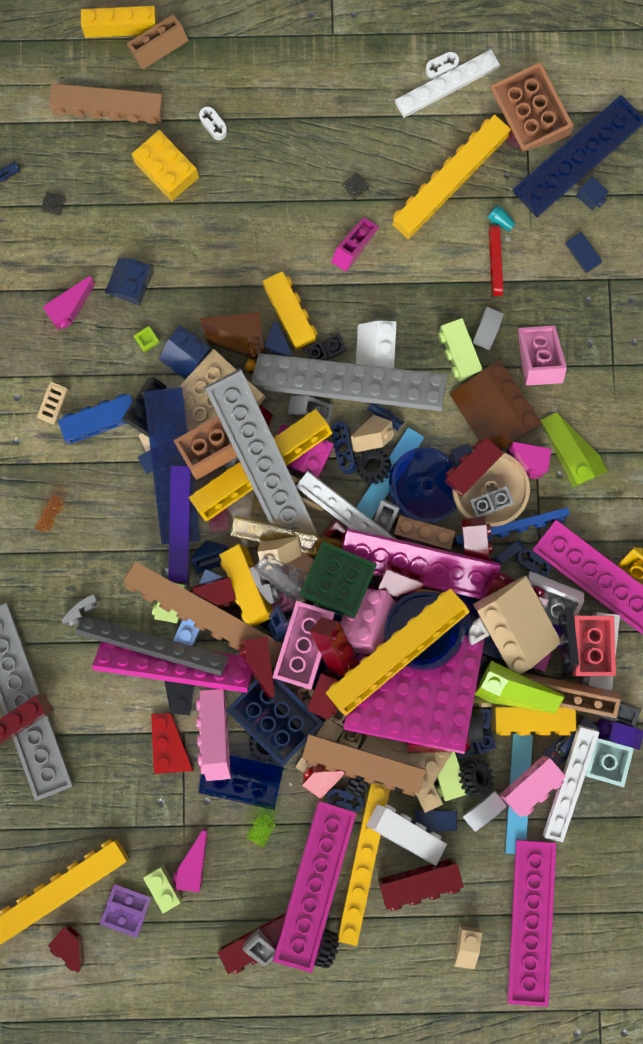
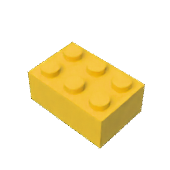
[132,130,199,202]

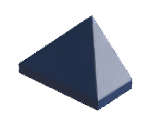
[264,321,293,357]
[191,540,229,574]

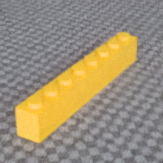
[392,115,511,240]
[188,409,333,522]
[326,588,469,716]
[337,781,390,946]
[0,839,130,945]

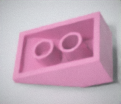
[518,326,567,386]

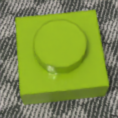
[133,326,160,353]

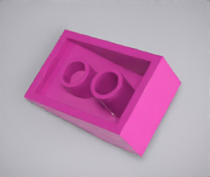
[277,424,334,479]

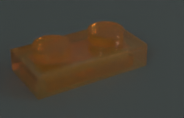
[35,494,64,533]

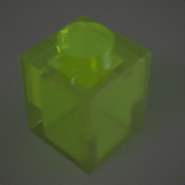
[246,814,276,848]

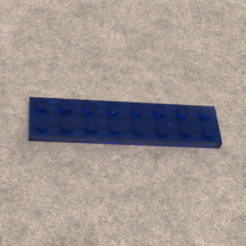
[512,95,643,218]
[143,387,200,545]

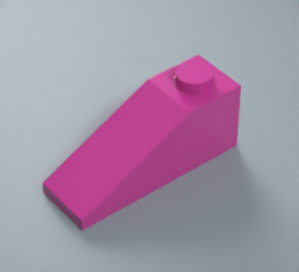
[331,217,379,272]
[43,276,95,330]
[173,828,208,892]

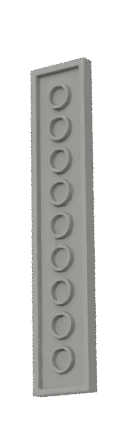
[251,353,447,411]
[204,369,319,549]
[0,603,74,801]

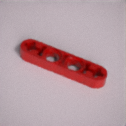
[489,225,503,296]

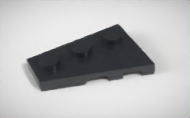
[558,608,579,677]

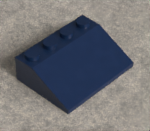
[226,673,324,767]

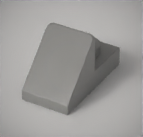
[373,499,400,533]

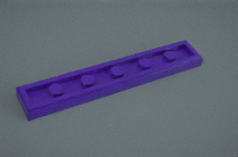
[168,466,191,582]

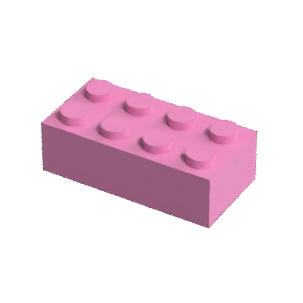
[273,601,335,690]
[196,689,231,781]

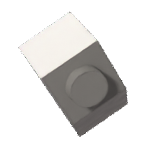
[287,395,333,424]

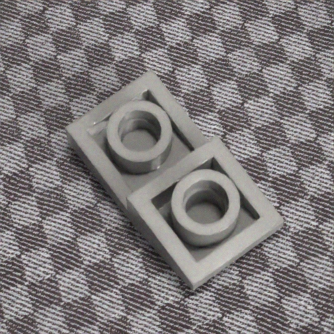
[472,306,504,350]
[470,486,514,517]
[250,566,280,604]
[62,594,99,626]
[463,790,507,831]

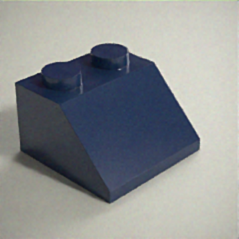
[105,259,153,306]
[159,325,211,380]

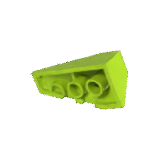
[540,412,608,488]
[475,661,564,713]

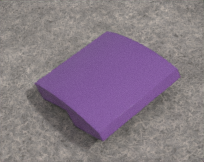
[100,884,151,938]

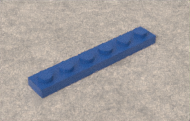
[454,507,570,548]

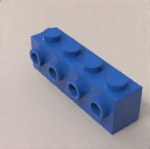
[58,393,134,445]

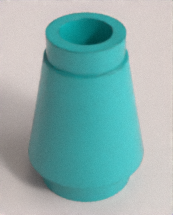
[488,205,516,232]

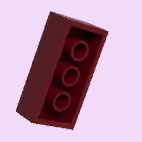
[378,858,464,911]

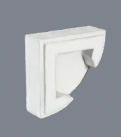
[468,618,489,645]

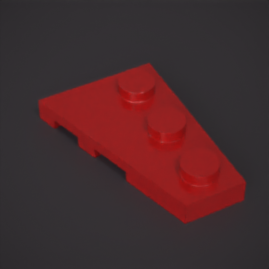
[151,713,194,774]

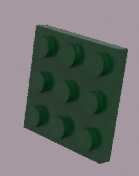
[299,541,377,619]

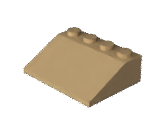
[473,575,561,674]

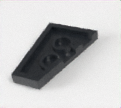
[121,377,167,437]
[164,681,194,716]

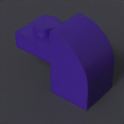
[597,718,643,750]

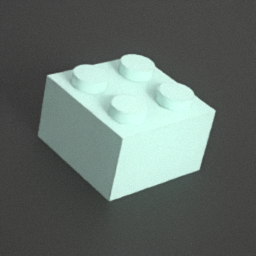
[585,738,634,787]

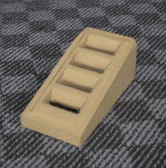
[37,382,70,426]

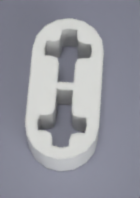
[426,52,459,79]
[199,107,227,140]

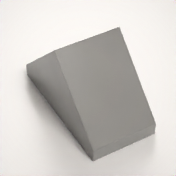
[242,929,276,967]

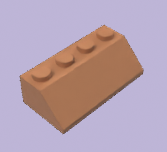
[173,416,237,480]

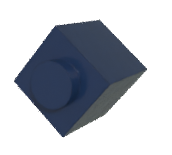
[576,176,609,211]

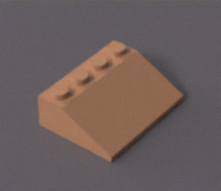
[490,62,574,152]

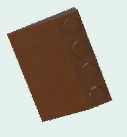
[200,312,265,359]
[450,360,542,451]

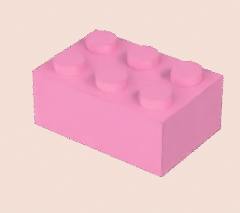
[341,589,395,654]
[499,756,566,817]

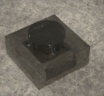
[343,173,369,200]
[41,192,65,216]

